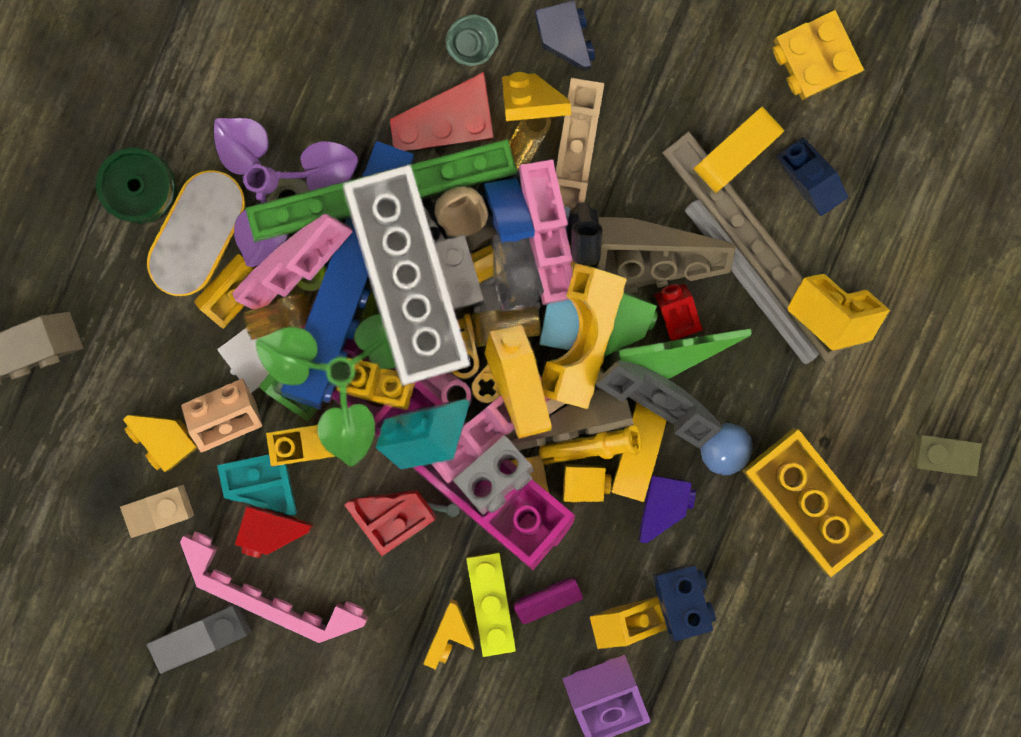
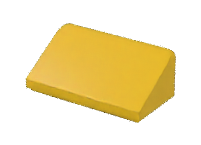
[194,254,255,329]

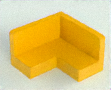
[788,274,890,351]

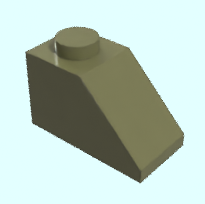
[910,434,982,476]

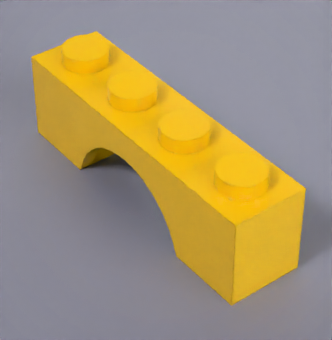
[541,264,627,409]

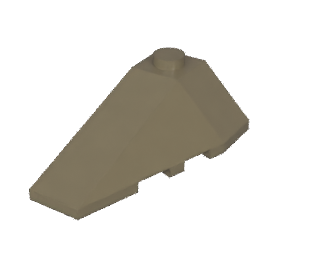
[594,217,736,294]
[510,384,634,450]

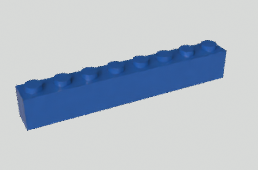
[281,141,414,410]

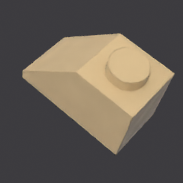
[120,484,195,538]

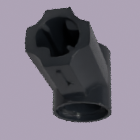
[569,203,603,266]

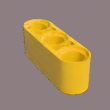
[693,106,785,194]

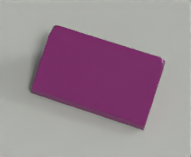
[514,576,583,624]

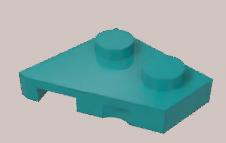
[217,454,297,515]

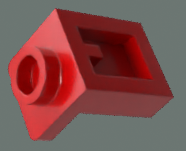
[654,284,702,341]

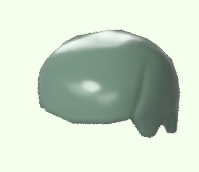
[445,14,499,67]

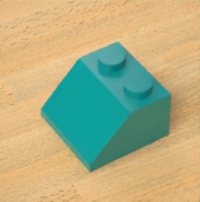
[376,399,470,469]

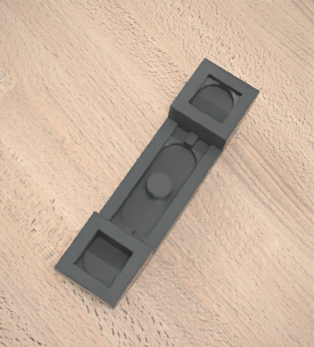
[596,361,722,449]

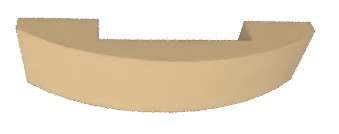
[556,78,604,210]

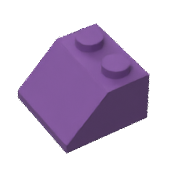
[563,655,651,737]

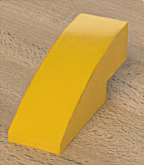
[611,402,667,502]

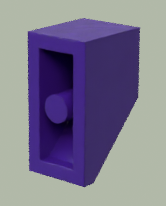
[638,475,696,543]

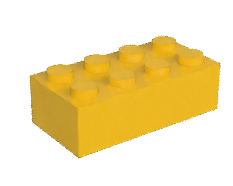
[742,428,883,577]

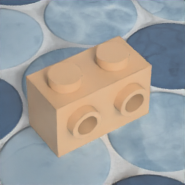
[181,378,263,453]

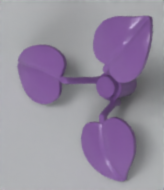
[214,118,358,267]

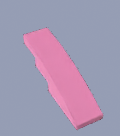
[519,160,573,305]
[232,214,353,314]
[432,375,550,484]

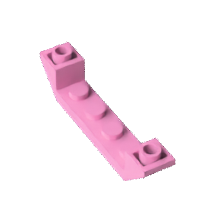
[180,531,369,643]

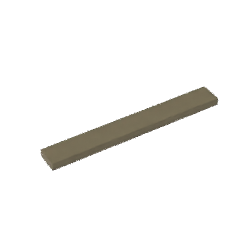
[662,132,845,363]

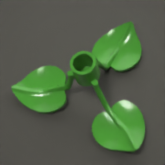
[256,314,396,466]

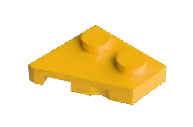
[502,72,571,121]

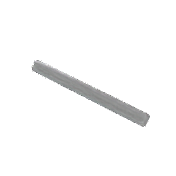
[685,200,819,364]

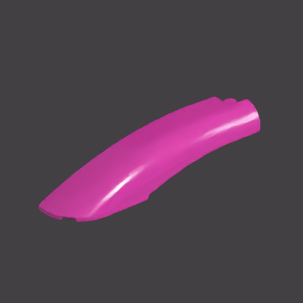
[299,325,575,570]

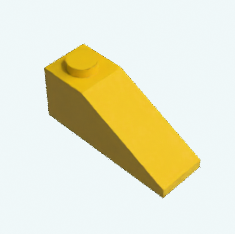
[485,325,552,438]

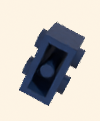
[652,564,716,642]

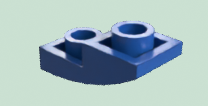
[484,178,535,242]

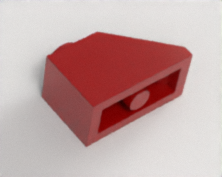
[235,504,314,558]

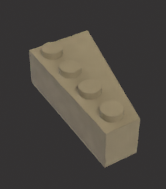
[0,311,84,386]

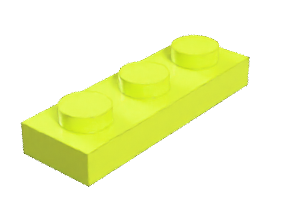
[466,552,516,657]

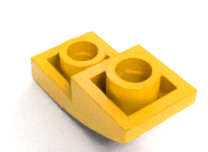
[337,358,415,410]

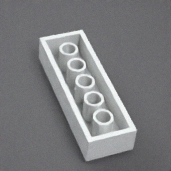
[343,165,470,386]

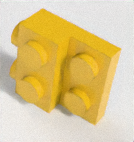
[772,10,864,101]

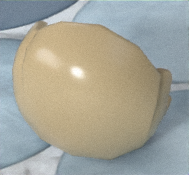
[435,186,489,237]

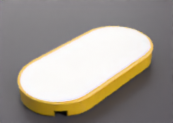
[147,170,246,296]

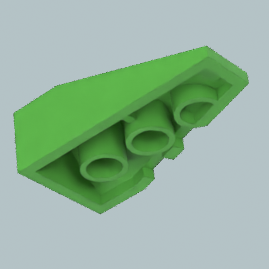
[616,329,751,379]

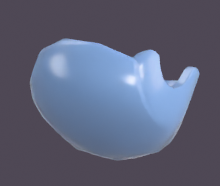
[700,423,753,475]

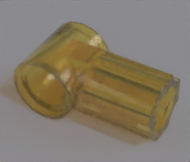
[509,117,552,170]
[243,292,311,340]
[472,307,541,347]

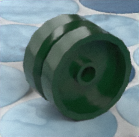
[95,147,177,225]

